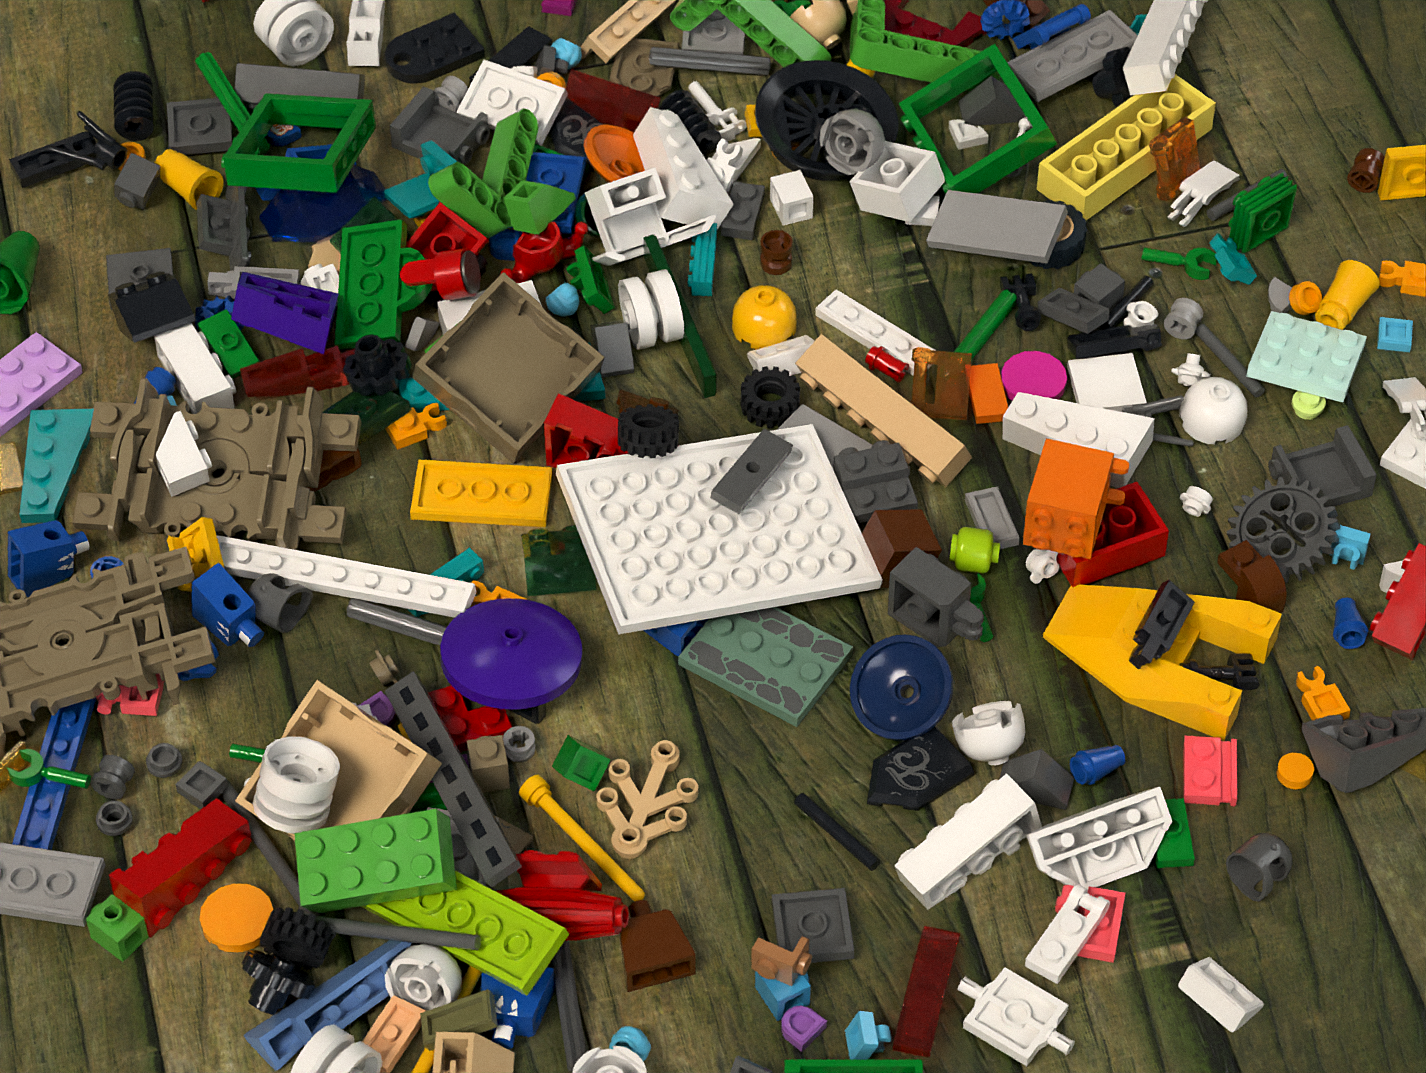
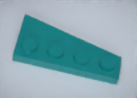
[19,408,94,523]

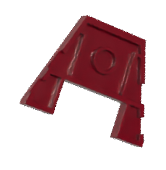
[883,0,987,48]

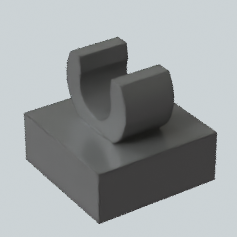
[535,45,568,78]
[175,761,228,810]

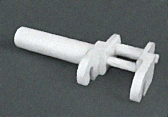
[688,81,747,142]

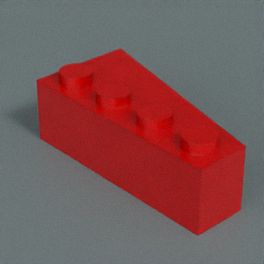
[109,798,252,938]

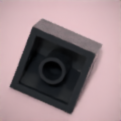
[108,271,196,343]

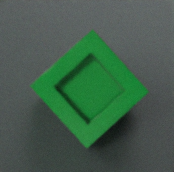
[552,735,611,791]

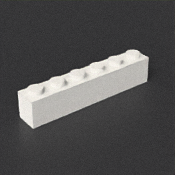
[1123,0,1207,95]

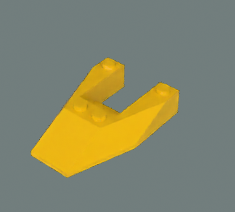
[1043,584,1282,741]

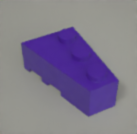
[231,272,339,354]

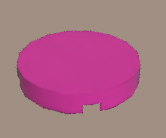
[1001,351,1067,401]

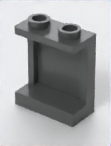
[390,86,490,165]
[1268,425,1377,506]

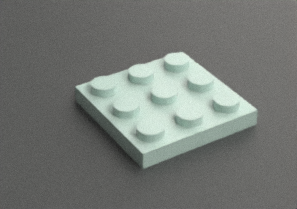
[1246,311,1367,403]

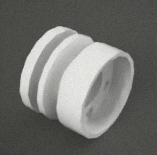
[253,737,340,833]

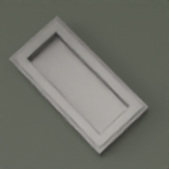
[965,486,1019,549]

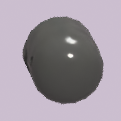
[247,573,313,633]
[1226,833,1293,902]

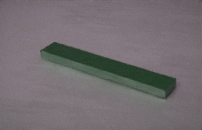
[643,234,717,398]

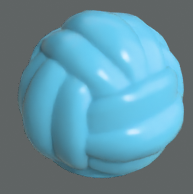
[551,38,582,69]
[545,282,579,317]
[609,1026,651,1061]

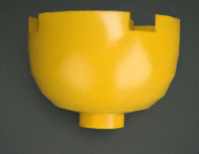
[732,285,797,349]

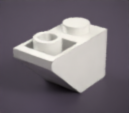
[156,411,212,497]

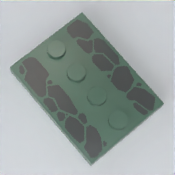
[678,607,853,727]

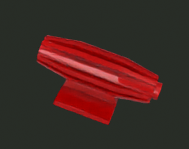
[495,850,629,941]

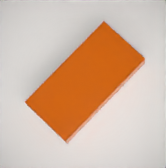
[964,363,1008,424]

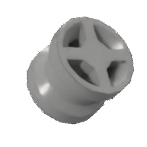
[434,76,468,112]
[1164,298,1203,339]

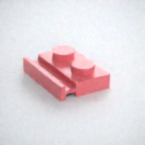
[1183,736,1237,806]

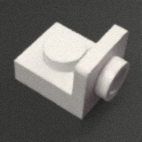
[299,263,339,306]

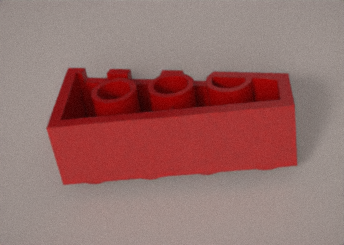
[544,393,628,468]

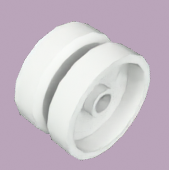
[254,0,334,66]
[618,269,684,350]
[290,1024,382,1073]

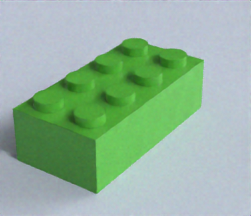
[295,809,457,913]

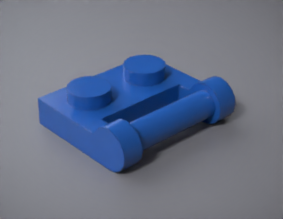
[1012,4,1091,49]

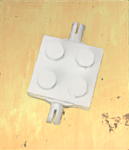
[958,967,1075,1066]

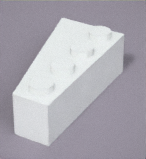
[633,107,734,229]
[1002,392,1154,488]
[894,773,1042,910]

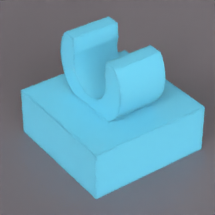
[1329,525,1371,570]
[845,1011,892,1060]

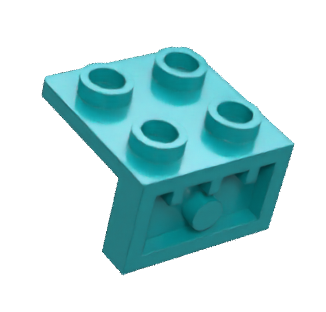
[383,140,457,218]

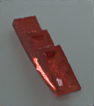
[240,346,355,397]
[892,926,960,1058]

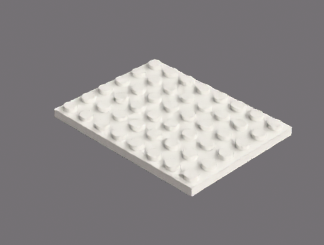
[555,424,882,634]

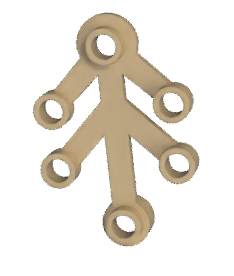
[596,740,698,859]

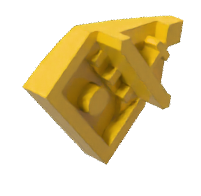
[167,517,225,592]

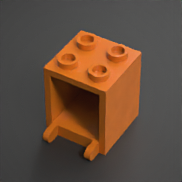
[1023,438,1129,559]

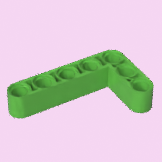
[670,0,831,67]
[850,0,1000,91]
[428,108,538,238]

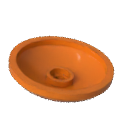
[584,125,645,183]

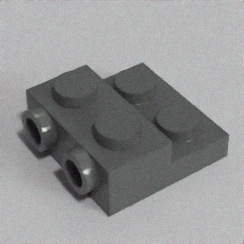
[833,440,918,524]

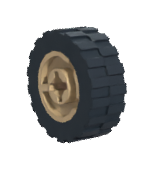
[1026,200,1087,269]

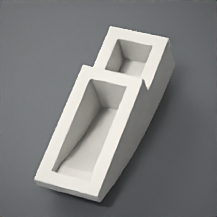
[347,0,385,66]

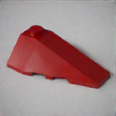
[406,202,489,259]

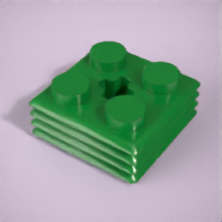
[1228,173,1297,254]

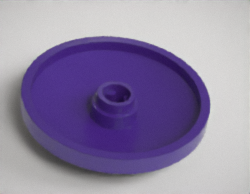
[440,598,582,709]

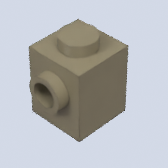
[467,735,510,793]

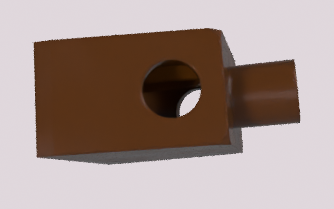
[620,900,696,992]

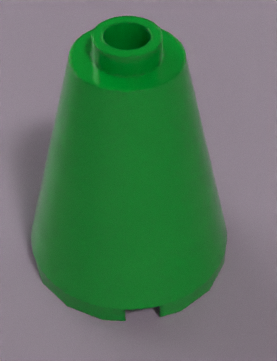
[0,231,40,314]

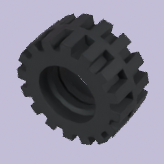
[741,366,800,428]
[618,404,679,458]

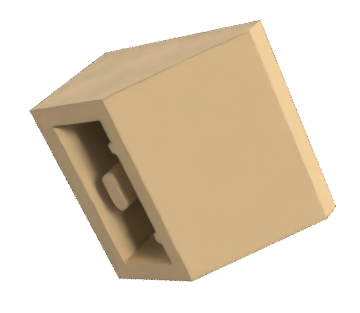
[433,1032,515,1073]

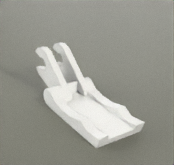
[1168,160,1240,227]
[1382,377,1426,439]

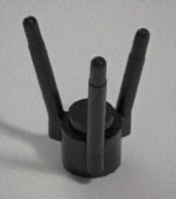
[46,111,128,171]

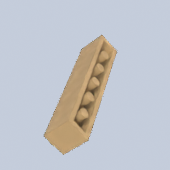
[795,334,972,488]

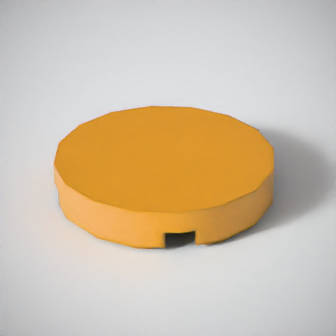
[199,883,274,952]

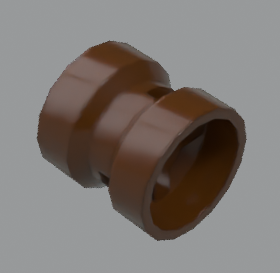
[1347,148,1385,193]
[760,230,793,275]

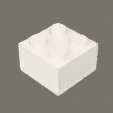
[850,141,945,222]

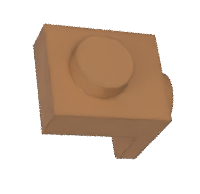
[751,936,812,986]

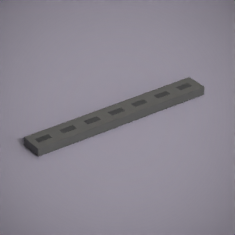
[385,671,522,888]

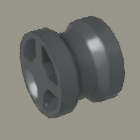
[90,755,135,799]

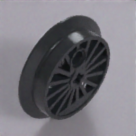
[755,60,898,181]

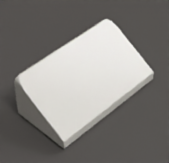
[747,335,814,376]
[1178,957,1264,1032]

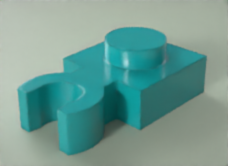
[1209,233,1257,285]

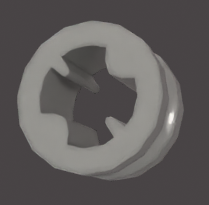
[503,726,536,762]

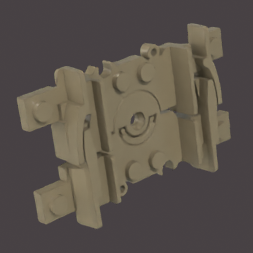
[73,378,361,550]
[0,546,216,757]

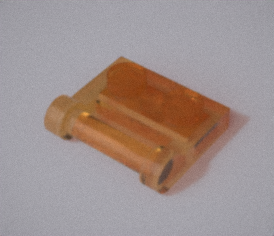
[1149,117,1200,200]
[909,347,972,420]

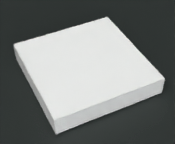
[1067,353,1147,412]

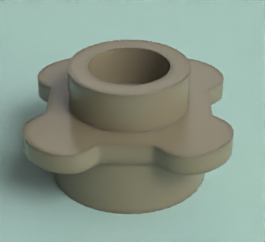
[369,649,400,686]

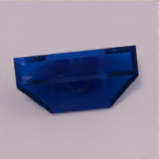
[259,165,386,242]

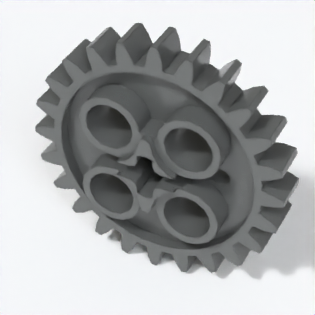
[1227,477,1340,584]

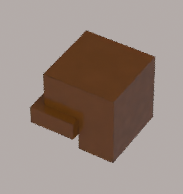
[862,509,942,588]

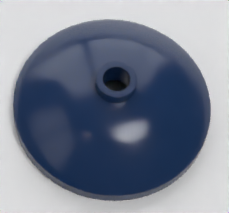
[850,635,954,740]

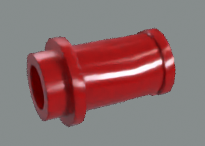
[865,346,909,383]

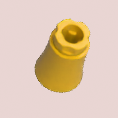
[154,149,223,210]
[1315,260,1380,330]

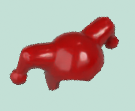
[500,221,588,283]

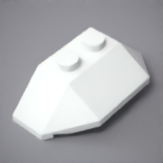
[1026,787,1172,889]

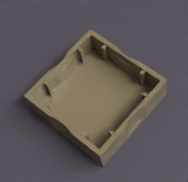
[413,272,605,463]

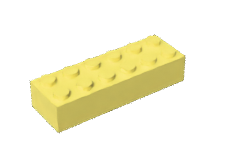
[1037,74,1216,221]

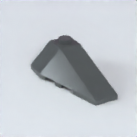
[1301,708,1426,793]

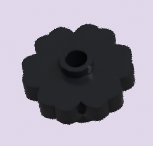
[1092,47,1134,107]
[343,335,412,396]
[241,950,315,1015]

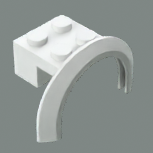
[585,167,716,266]

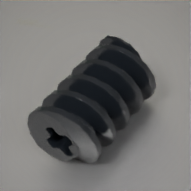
[113,71,154,141]
[659,90,722,156]

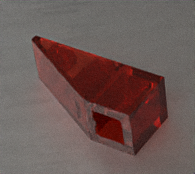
[566,69,661,132]

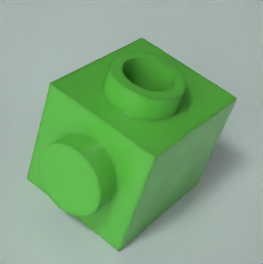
[86,894,149,962]

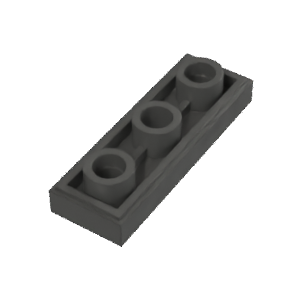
[710,429,793,514]

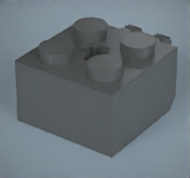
[888,547,984,647]

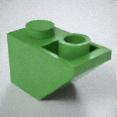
[503,180,576,235]

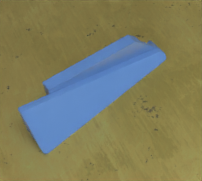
[244,940,411,1070]

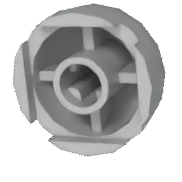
[820,109,885,175]

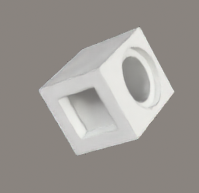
[770,170,813,226]

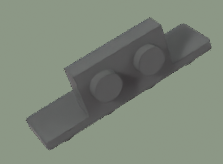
[197,184,251,271]

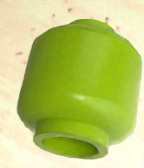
[949,527,1000,574]

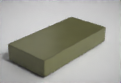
[420,989,498,1051]

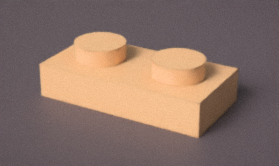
[362,995,426,1073]

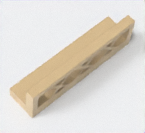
[581,0,678,63]

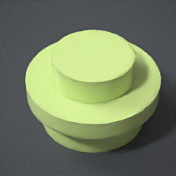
[1292,391,1326,420]

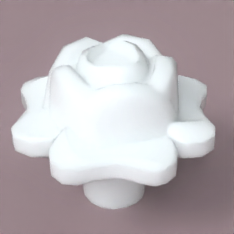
[1171,353,1211,387]

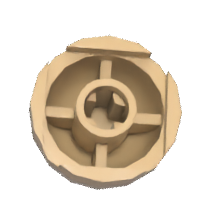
[790,0,847,50]

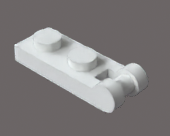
[1025,884,1110,984]

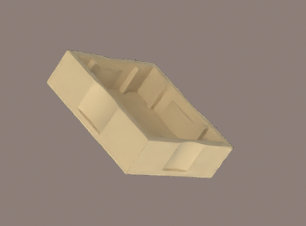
[235,680,442,841]

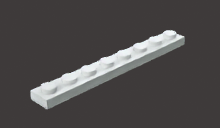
[217,535,477,618]

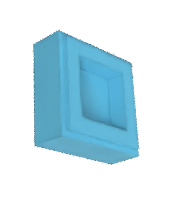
[1377,317,1413,352]

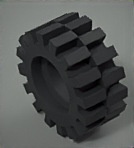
[259,907,333,970]

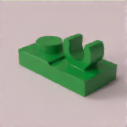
[566,245,615,314]

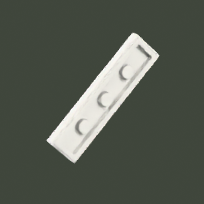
[815,289,939,379]

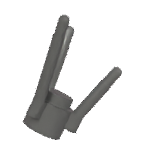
[1122,395,1194,447]

